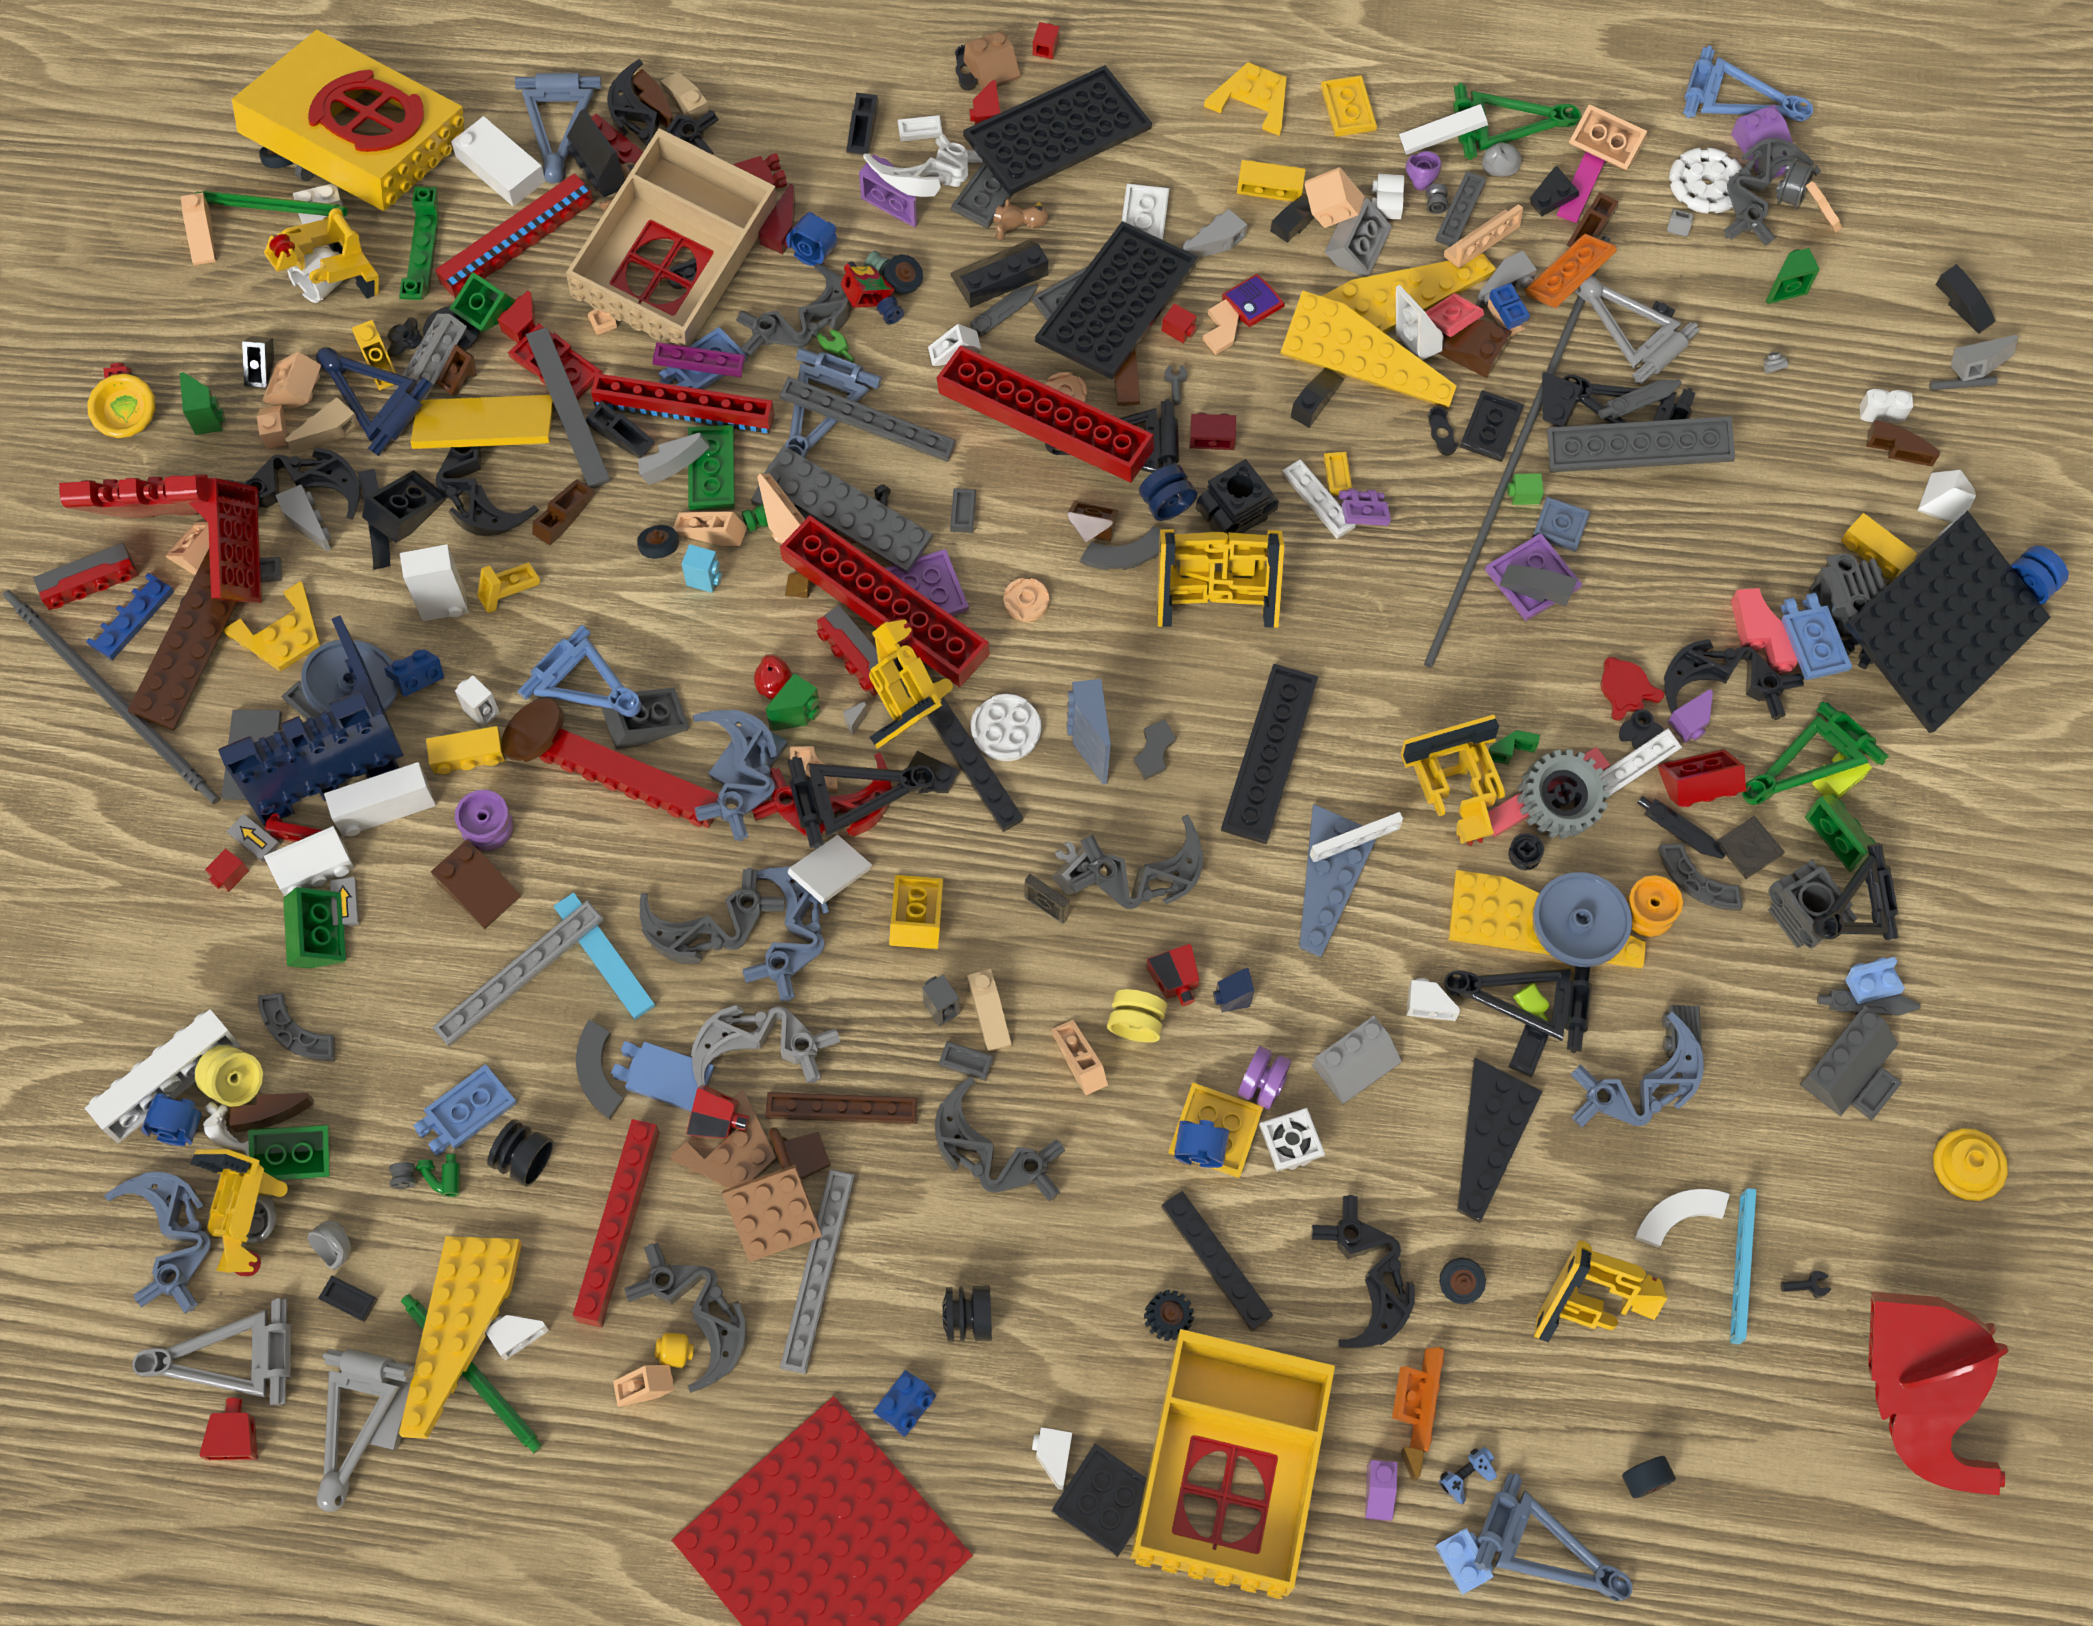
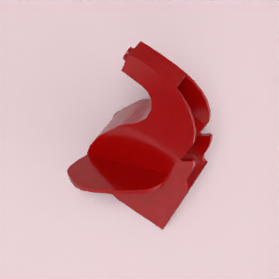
[1868,1291,2009,1496]

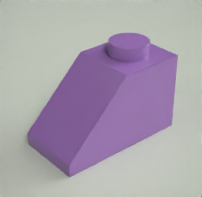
[1668,689,1713,743]
[1365,1460,1397,1521]

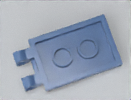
[658,327,747,390]
[1781,593,1852,680]
[611,1041,714,1112]
[413,1064,517,1157]

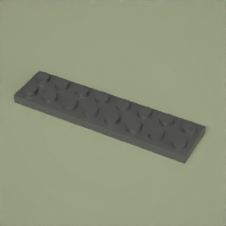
[1547,416,1735,472]
[758,446,934,574]

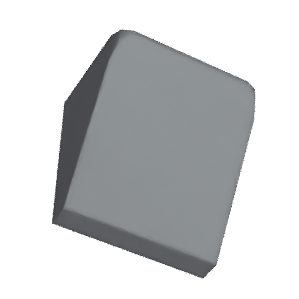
[1667,209,1693,236]
[843,702,867,735]

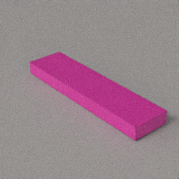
[1557,152,1605,223]

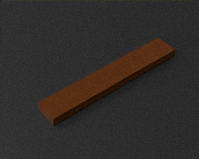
[766,1092,918,1124]

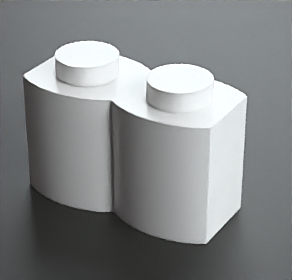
[1372,174,1404,220]
[1859,389,1913,423]

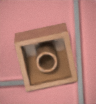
[963,30,1020,90]

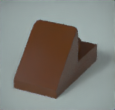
[435,344,477,395]

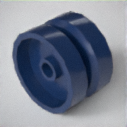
[1139,464,1198,521]

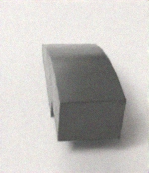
[1499,565,1578,607]

